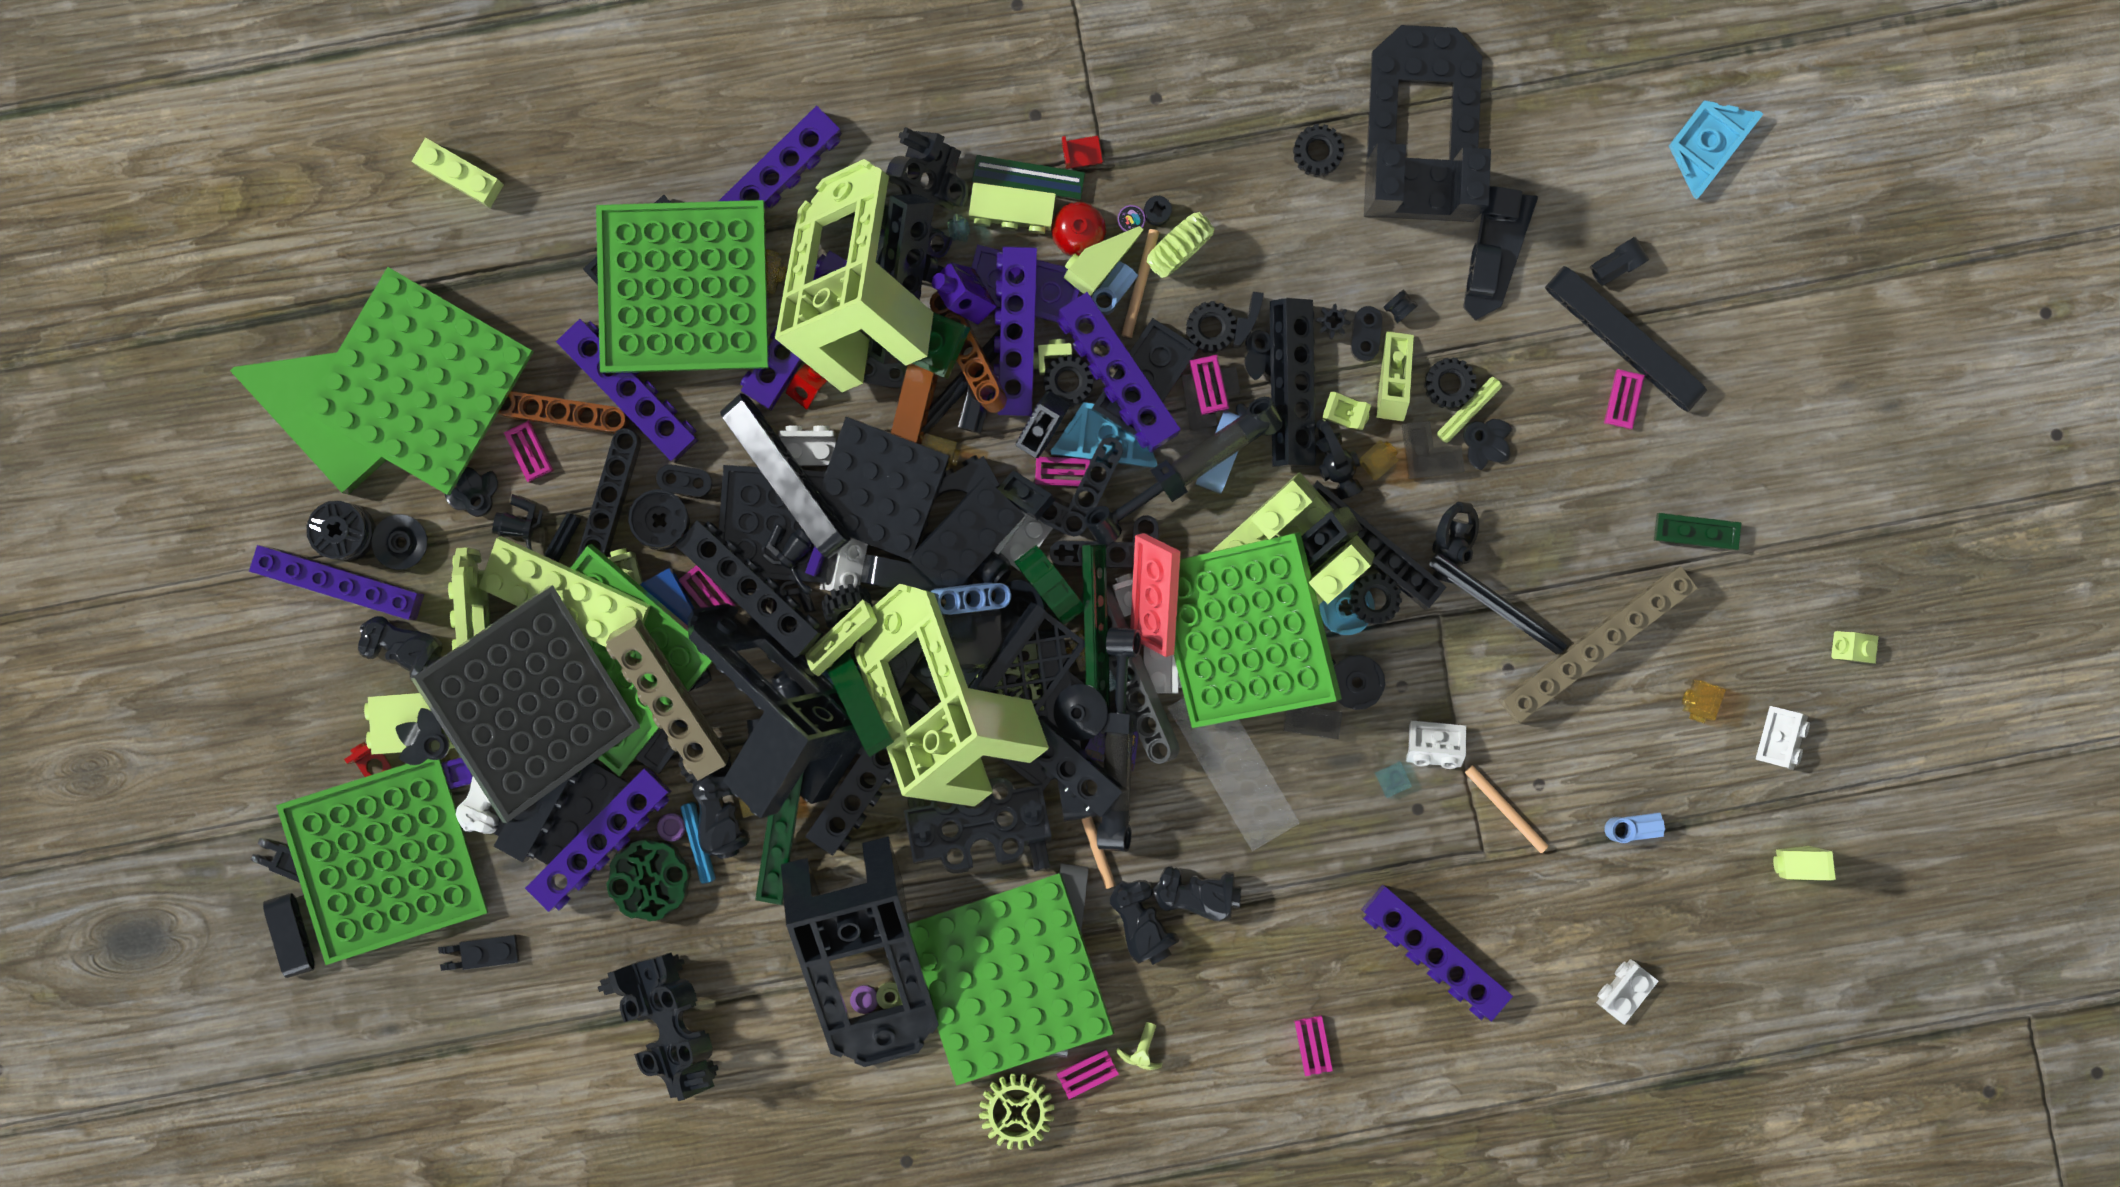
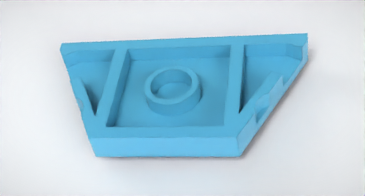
[1669,100,1763,199]
[1051,402,1157,468]

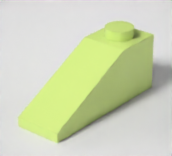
[1064,226,1144,296]
[1376,331,1414,421]
[1773,846,1836,880]

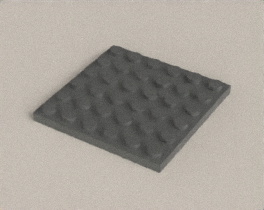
[411,585,640,823]

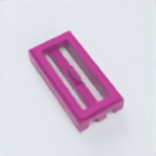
[1190,355,1229,415]
[1604,369,1645,430]
[504,420,554,483]
[1035,457,1091,487]
[679,565,736,608]
[1294,1015,1333,1076]
[1057,1049,1119,1099]

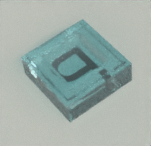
[1375,761,1412,798]

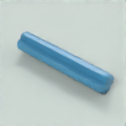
[681,802,715,884]

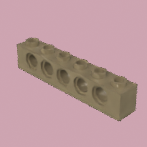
[606,617,730,781]

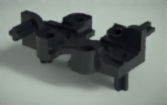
[876,127,968,284]
[904,777,1052,873]
[598,952,719,1101]

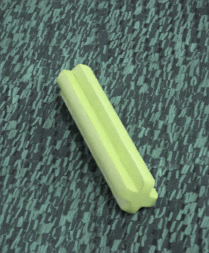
[1437,377,1502,443]

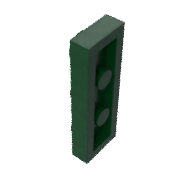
[1654,513,1742,550]

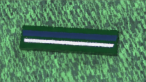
[972,155,1085,201]

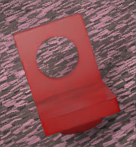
[1061,136,1103,169]
[786,364,828,409]
[344,742,393,777]

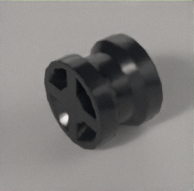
[1144,195,1172,226]
[1383,289,1418,324]

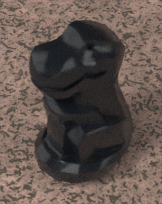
[358,616,443,682]
[692,773,750,859]
[1153,866,1241,922]
[1110,880,1179,965]

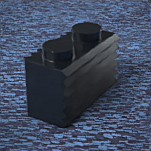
[1015,391,1070,458]

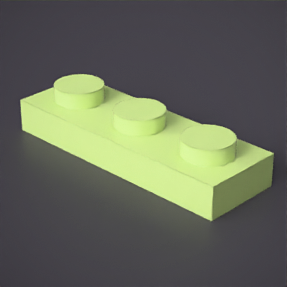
[805,600,877,676]

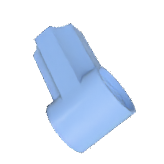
[1092,261,1138,316]
[1605,812,1665,843]

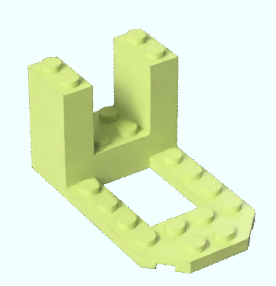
[775,159,933,392]
[1211,472,1375,605]
[364,547,490,754]
[854,584,1049,807]

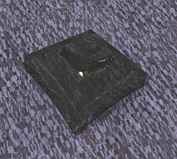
[945,609,1003,668]

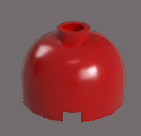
[1051,202,1106,257]

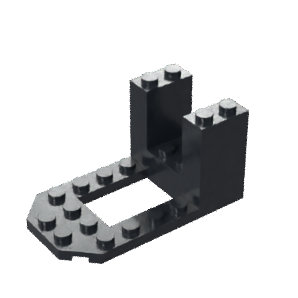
[1364,25,1491,222]
[688,603,862,818]
[781,836,939,1067]

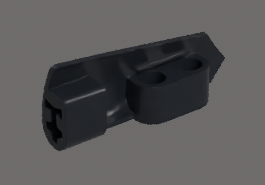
[1463,186,1538,320]

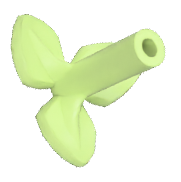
[1116,1022,1162,1070]

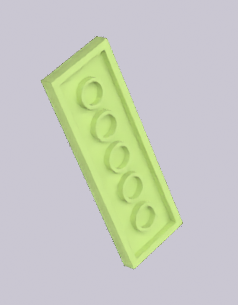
[479,536,651,655]

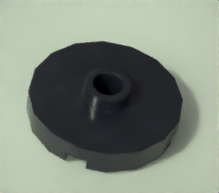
[1334,655,1385,710]

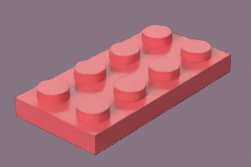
[1130,533,1180,657]

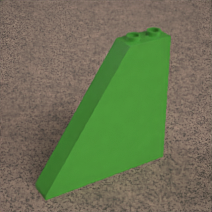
[230,352,387,495]

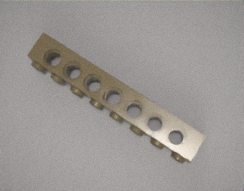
[1498,566,1697,723]

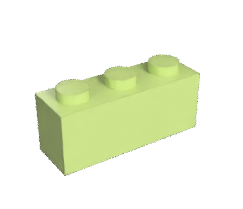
[411,138,504,208]
[969,183,1056,234]

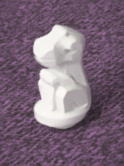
[456,777,499,834]

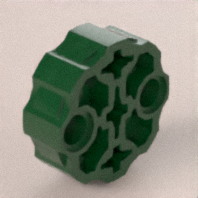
[1014,545,1084,626]
[606,838,692,922]

